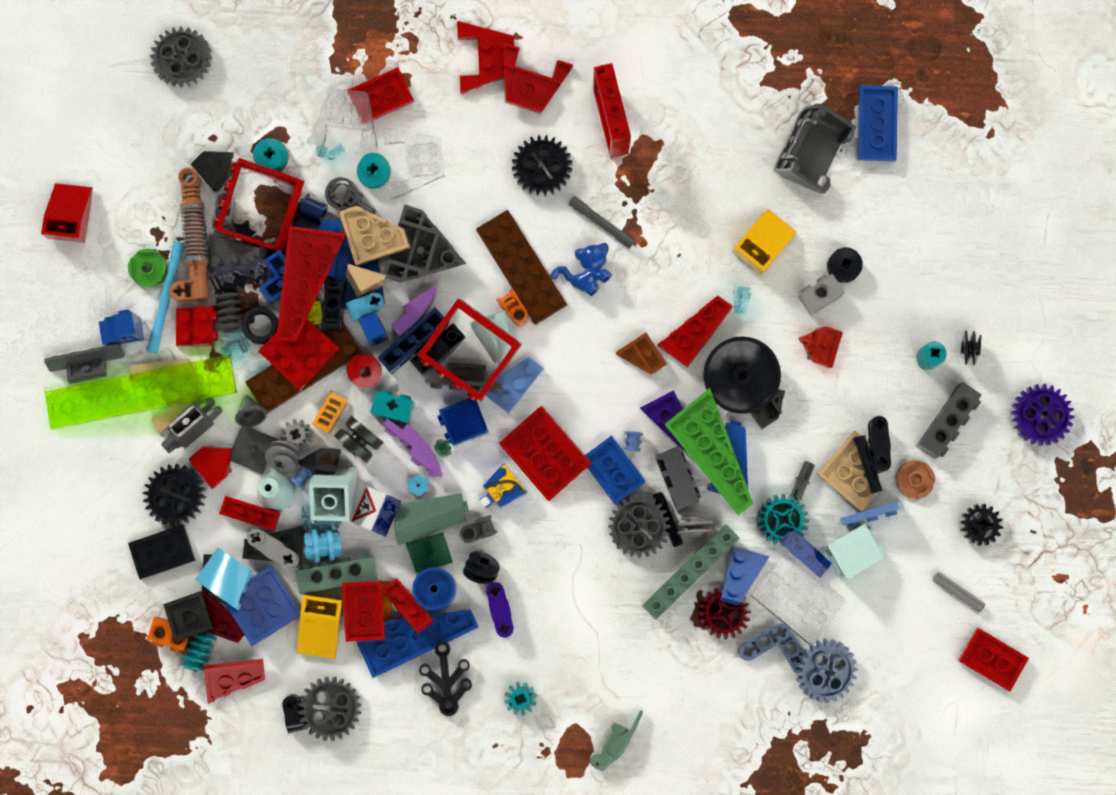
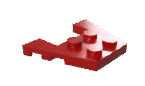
[457,21,514,94]
[502,43,573,114]

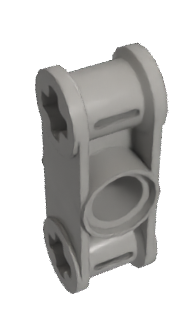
[247,529,299,569]

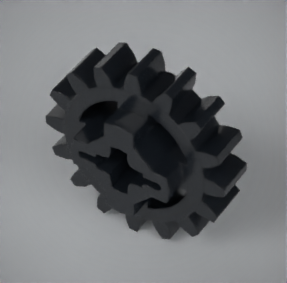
[959,504,1003,546]

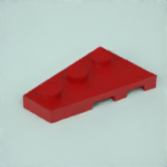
[204,659,265,704]

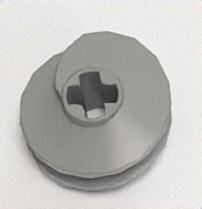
[265,440,300,474]
[677,517,713,537]

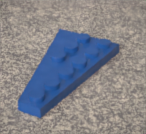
[356,610,479,678]

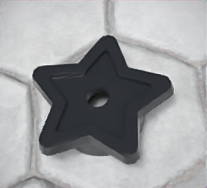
[233,220,256,244]

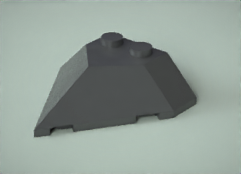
[383,204,467,283]

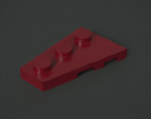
[203,592,244,643]

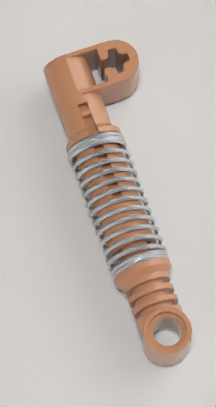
[169,168,210,303]

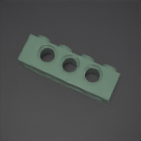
[296,554,378,594]

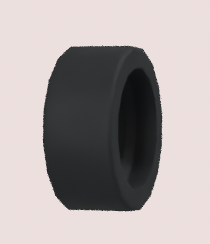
[241,307,278,344]

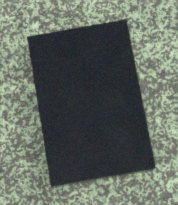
[128,524,196,580]

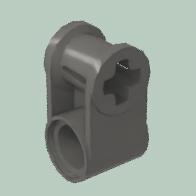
[460,515,498,543]

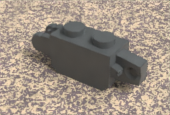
[161,398,222,453]

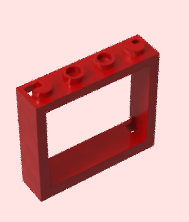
[592,63,631,159]
[212,158,305,253]
[417,298,523,402]

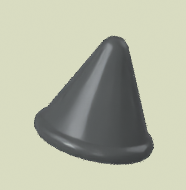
[235,394,267,427]

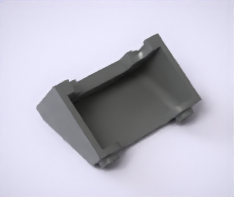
[774,104,856,194]

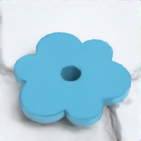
[407,474,429,497]

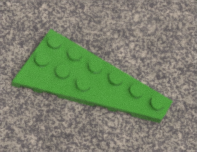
[665,388,753,515]

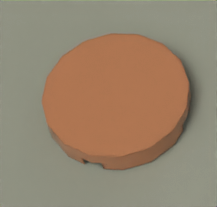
[896,460,935,499]

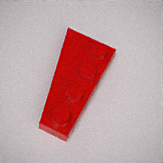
[657,295,733,368]

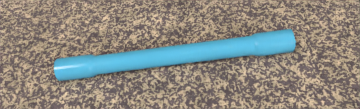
[146,241,184,354]

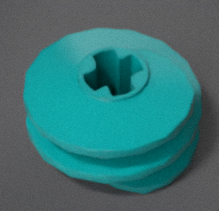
[253,138,289,172]
[357,153,391,189]

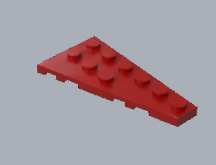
[276,226,346,343]

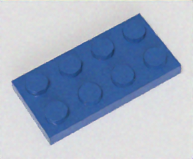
[858,85,898,162]

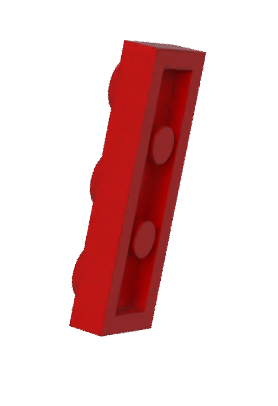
[219,496,281,532]
[382,578,433,634]

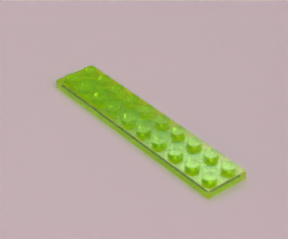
[45,355,237,430]

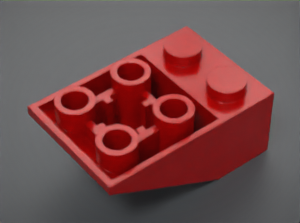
[41,183,93,243]

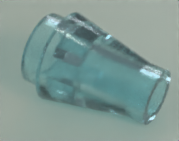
[733,286,752,314]

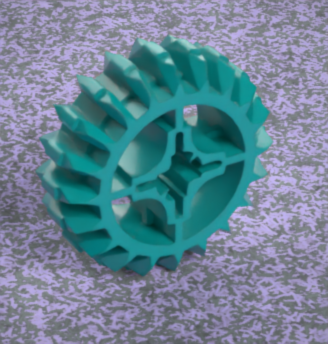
[756,494,809,546]

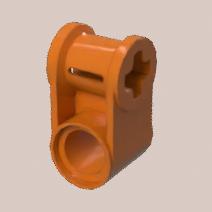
[496,289,528,326]

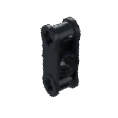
[321,278,347,333]
[868,416,891,473]

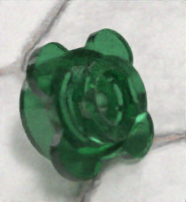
[434,439,452,458]

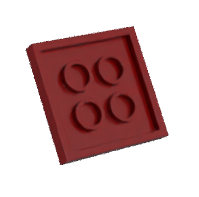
[258,319,340,391]

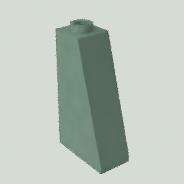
[393,493,469,545]

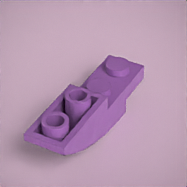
[382,419,443,478]

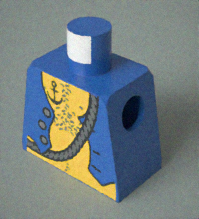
[479,463,527,508]

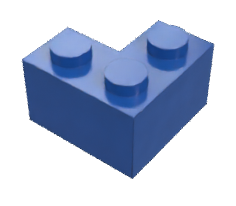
[259,250,285,306]
[99,310,144,346]

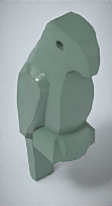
[590,710,643,771]

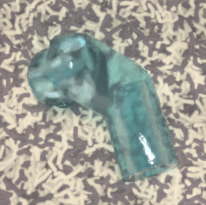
[316,143,345,160]

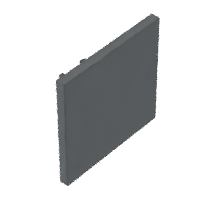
[230,427,278,474]

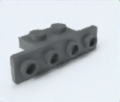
[44,344,125,384]
[425,363,504,393]

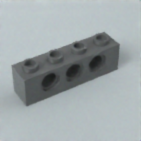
[916,382,982,459]

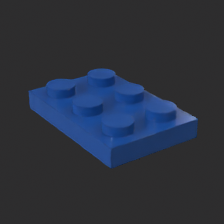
[585,435,646,505]

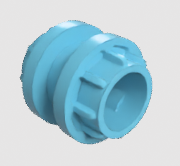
[304,527,342,563]

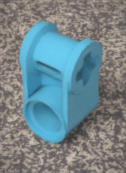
[346,293,384,321]

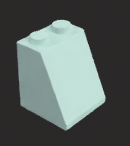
[309,467,357,521]
[822,524,885,581]

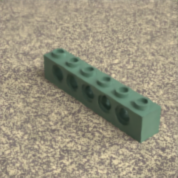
[641,524,740,620]

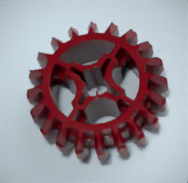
[698,587,751,640]

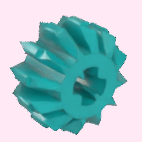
[504,682,537,716]

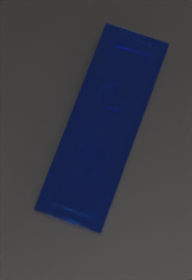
[779,527,832,578]

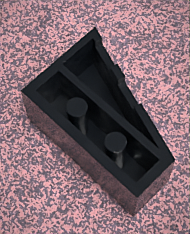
[655,446,701,511]

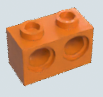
[147,617,193,653]

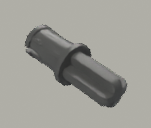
[790,461,815,500]

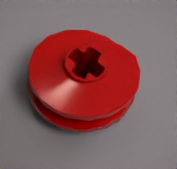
[346,353,382,388]

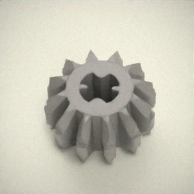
[280,419,313,451]

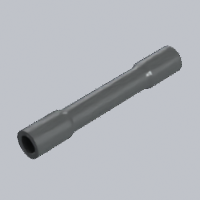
[568,196,636,249]

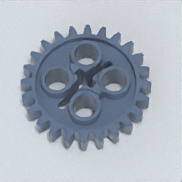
[795,639,858,703]

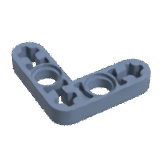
[738,623,805,672]

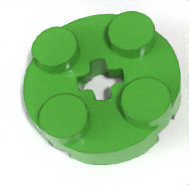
[128,249,167,287]

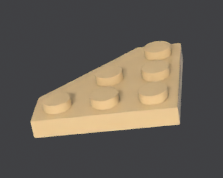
[339,206,411,266]
[817,431,874,512]

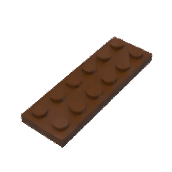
[476,210,567,325]
[245,324,363,414]

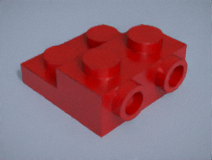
[176,306,219,347]

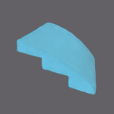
[195,548,253,610]

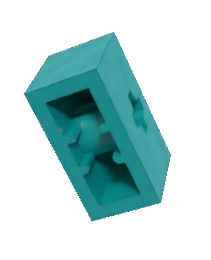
[370,389,415,425]

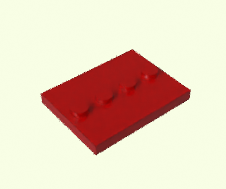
[499,405,592,502]

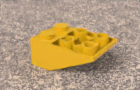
[732,209,797,276]
[297,595,343,659]

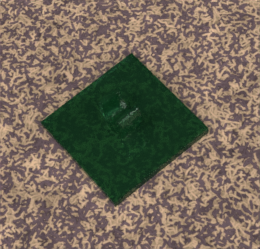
[406,533,453,573]

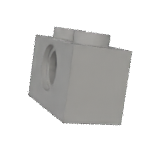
[798,274,845,316]

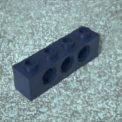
[377,307,449,375]

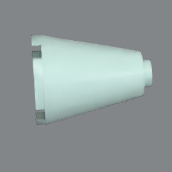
[470,310,511,364]
[256,472,295,510]

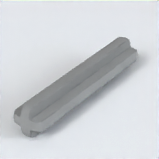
[933,572,985,612]

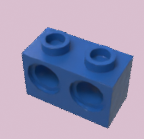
[358,312,389,347]

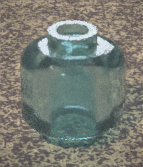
[221,335,251,362]

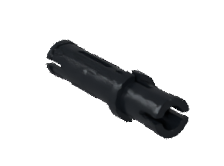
[853,435,883,494]

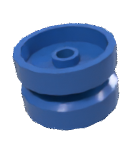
[412,567,457,610]

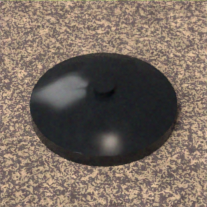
[703,336,781,414]

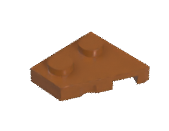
[615,333,667,375]

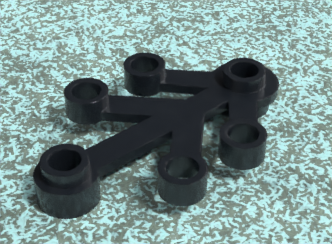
[419,641,472,716]

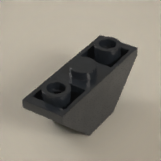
[410,323,466,375]

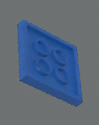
[222,566,301,647]

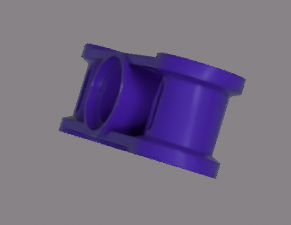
[486,582,514,638]

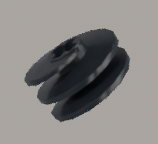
[827,247,863,283]
[960,330,982,366]
[463,551,500,584]

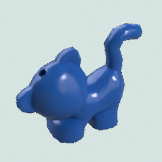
[550,243,612,296]

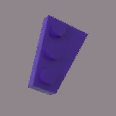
[640,390,685,450]

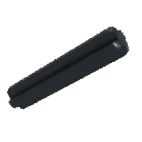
[653,492,683,547]

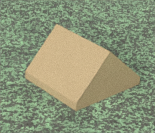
[346,264,386,298]

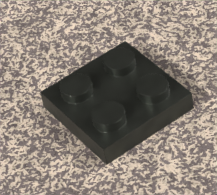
[163,591,214,642]

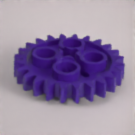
[1010,384,1075,446]

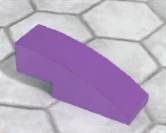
[391,286,437,337]

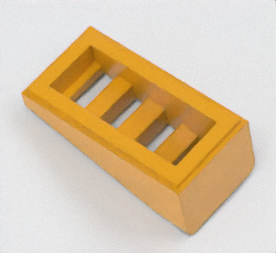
[312,392,348,434]

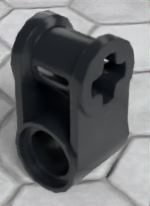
[282,694,306,734]

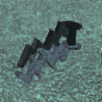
[207,255,269,295]

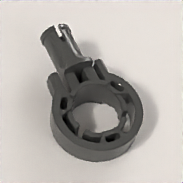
[325,177,376,214]

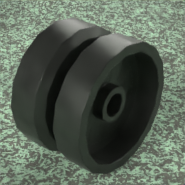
[334,416,384,463]

